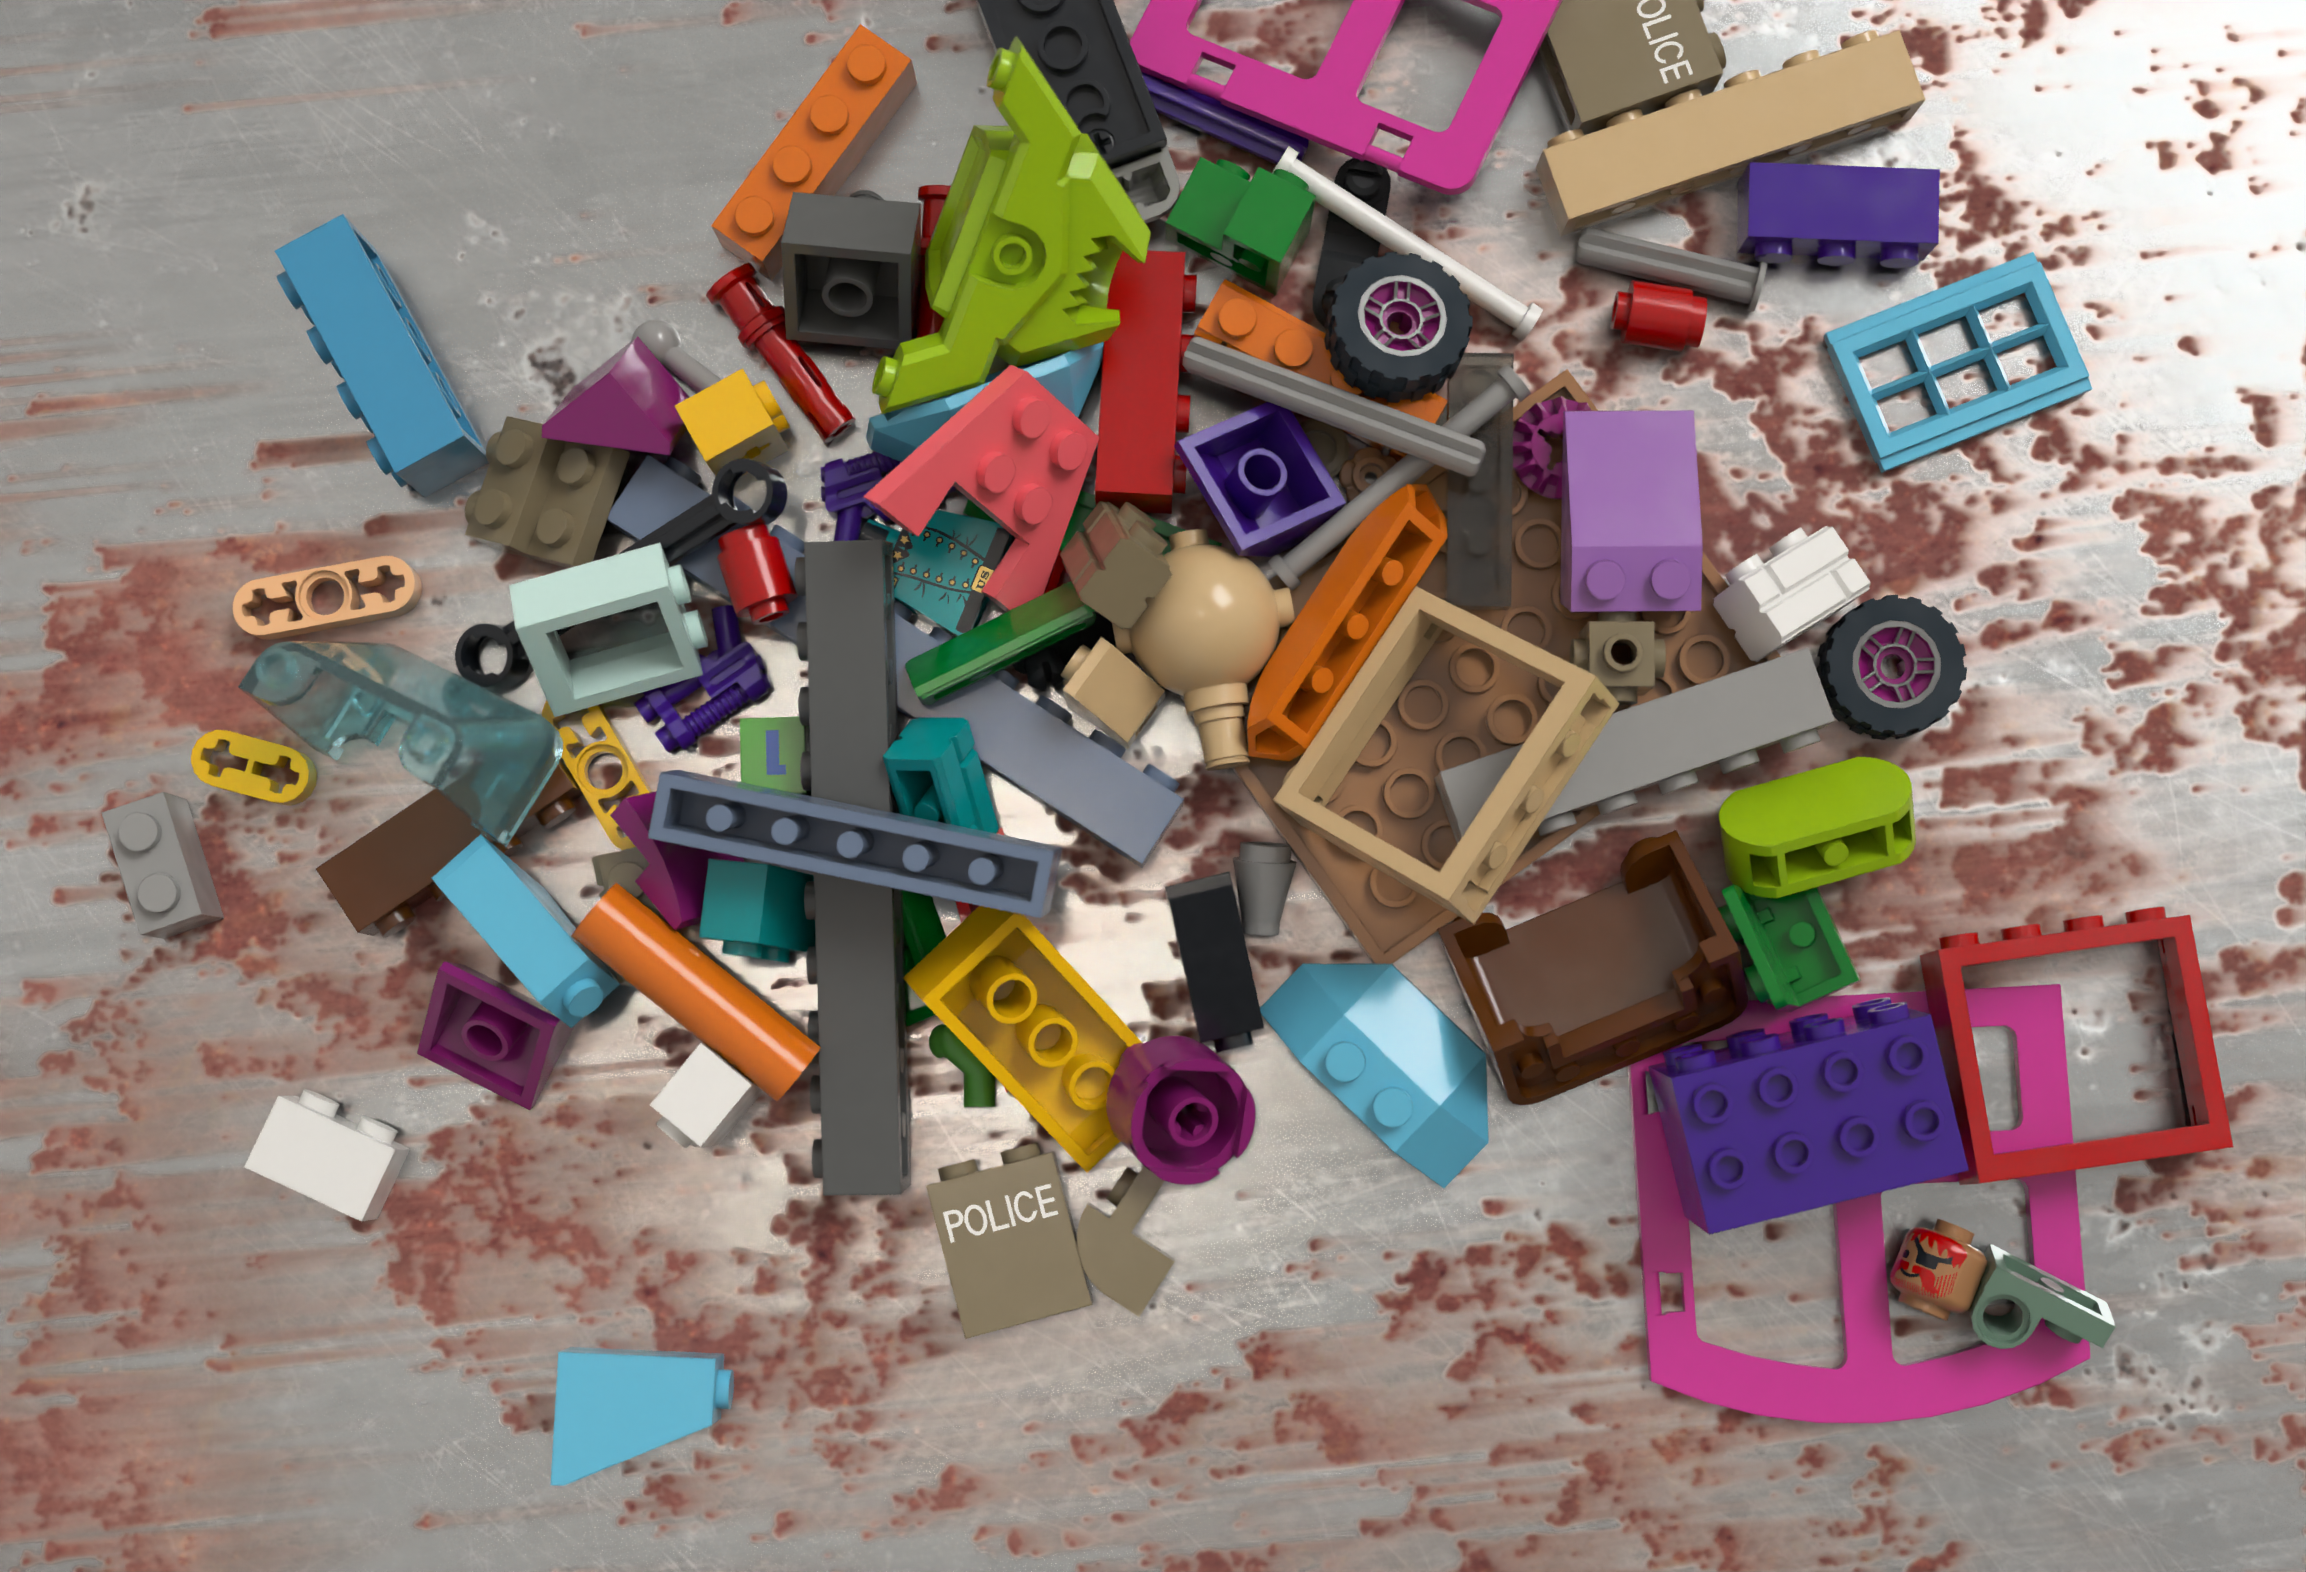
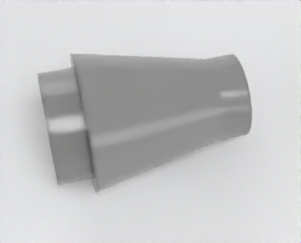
[1233,842,1297,936]

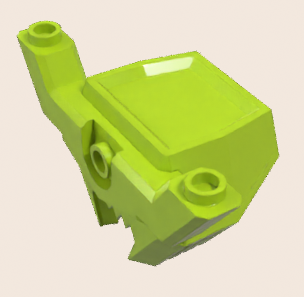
[872,36,1151,414]

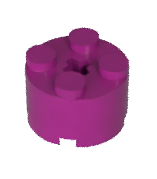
[1106,1036,1256,1185]

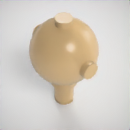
[1112,529,1295,771]

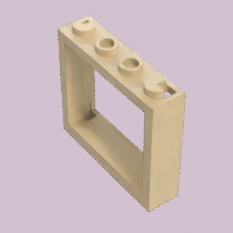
[1273,586,1619,924]

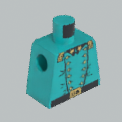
[858,510,1015,638]

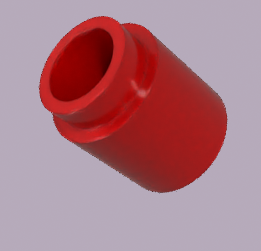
[1611,280,1707,352]
[717,524,798,625]

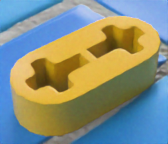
[191,730,317,806]

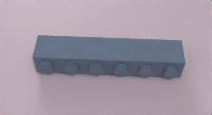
[648,770,1063,918]

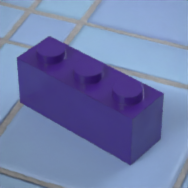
[1737,162,1940,268]

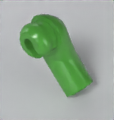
[929,1024,995,1107]

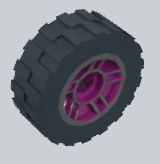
[1324,252,1473,403]
[1816,595,1967,740]

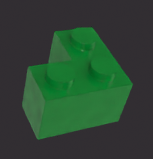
[1165,157,1316,295]

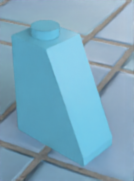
[432,834,620,1028]
[550,1347,734,1486]

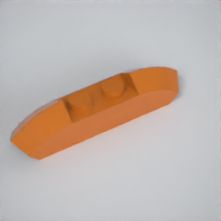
[1247,484,1448,761]

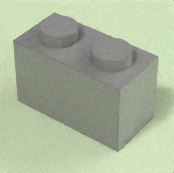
[102,792,224,939]

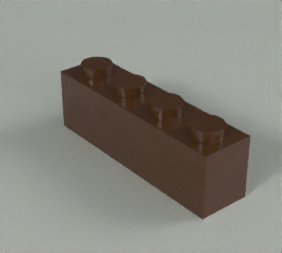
[316,724,583,938]

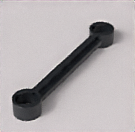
[455,459,788,689]

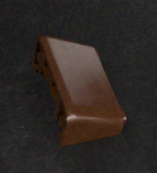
[1437,830,1749,1105]

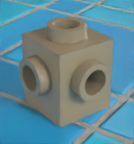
[1570,611,1666,705]

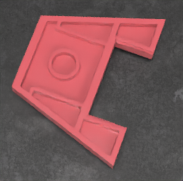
[863,365,1100,612]

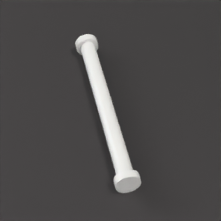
[1272,146,1543,341]

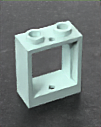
[509,543,708,717]

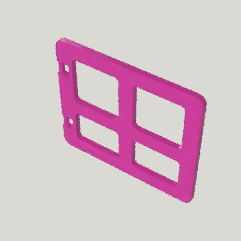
[1130,0,1562,195]

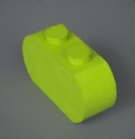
[1719,757,1916,898]

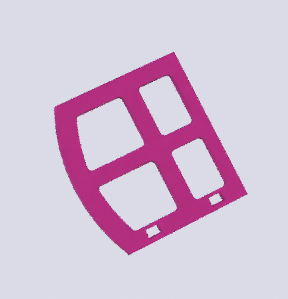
[1628,984,2090,1423]

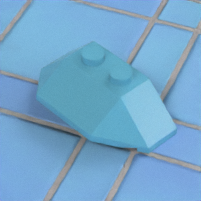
[866,342,1104,462]
[1260,963,1489,1188]

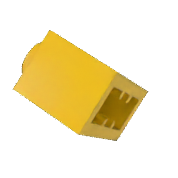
[675,368,790,477]

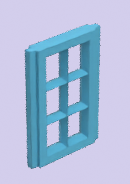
[1823,252,2093,473]

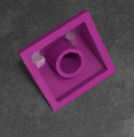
[541,336,689,455]
[417,961,576,1110]

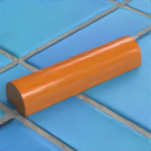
[571,882,821,1102]

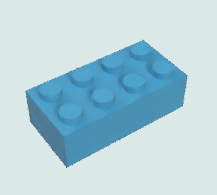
[275,214,488,498]

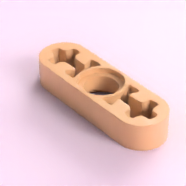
[232,556,422,640]

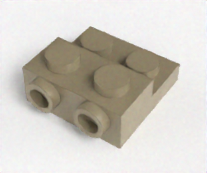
[465,416,630,568]

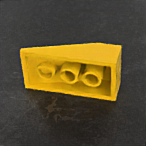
[903,906,1142,1173]

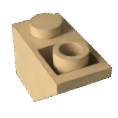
[1061,637,1165,749]

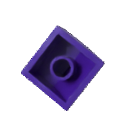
[1174,402,1346,557]

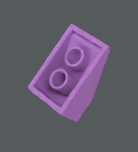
[1560,410,1703,612]

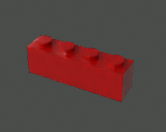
[1095,250,1197,514]

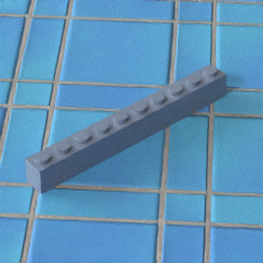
[607,455,1184,868]

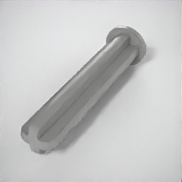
[1575,227,1767,312]

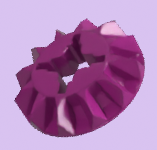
[1510,396,1593,499]

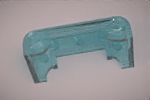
[238,641,563,847]

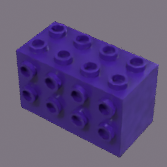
[1648,998,1969,1235]

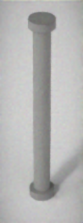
[1268,364,1531,591]

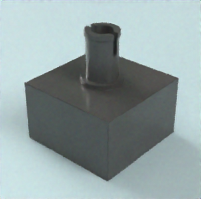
[781,190,921,349]

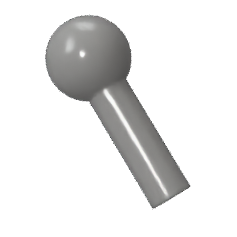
[631,320,722,392]

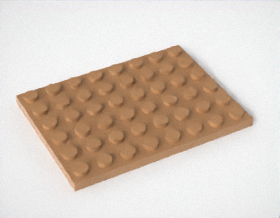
[1179,369,1781,964]

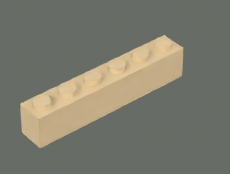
[1536,30,1926,236]

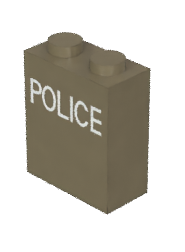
[1539,0,1726,135]
[926,1142,1093,1339]

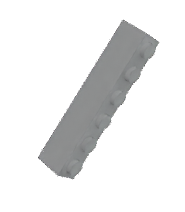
[1434,648,1835,844]

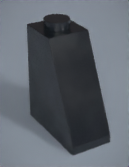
[1165,872,1264,1053]

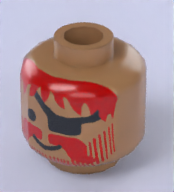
[1890,1219,1987,1321]

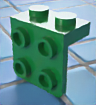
[1718,884,1861,1012]

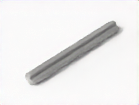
[1182,337,1486,477]

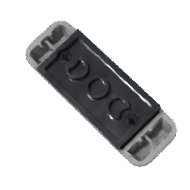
[975,0,1180,223]

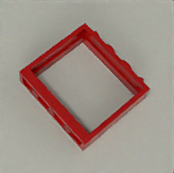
[1920,906,2233,1185]

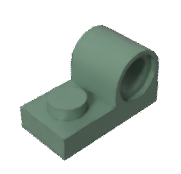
[1969,1244,2116,1349]

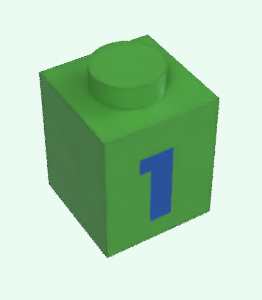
[740,716,811,796]

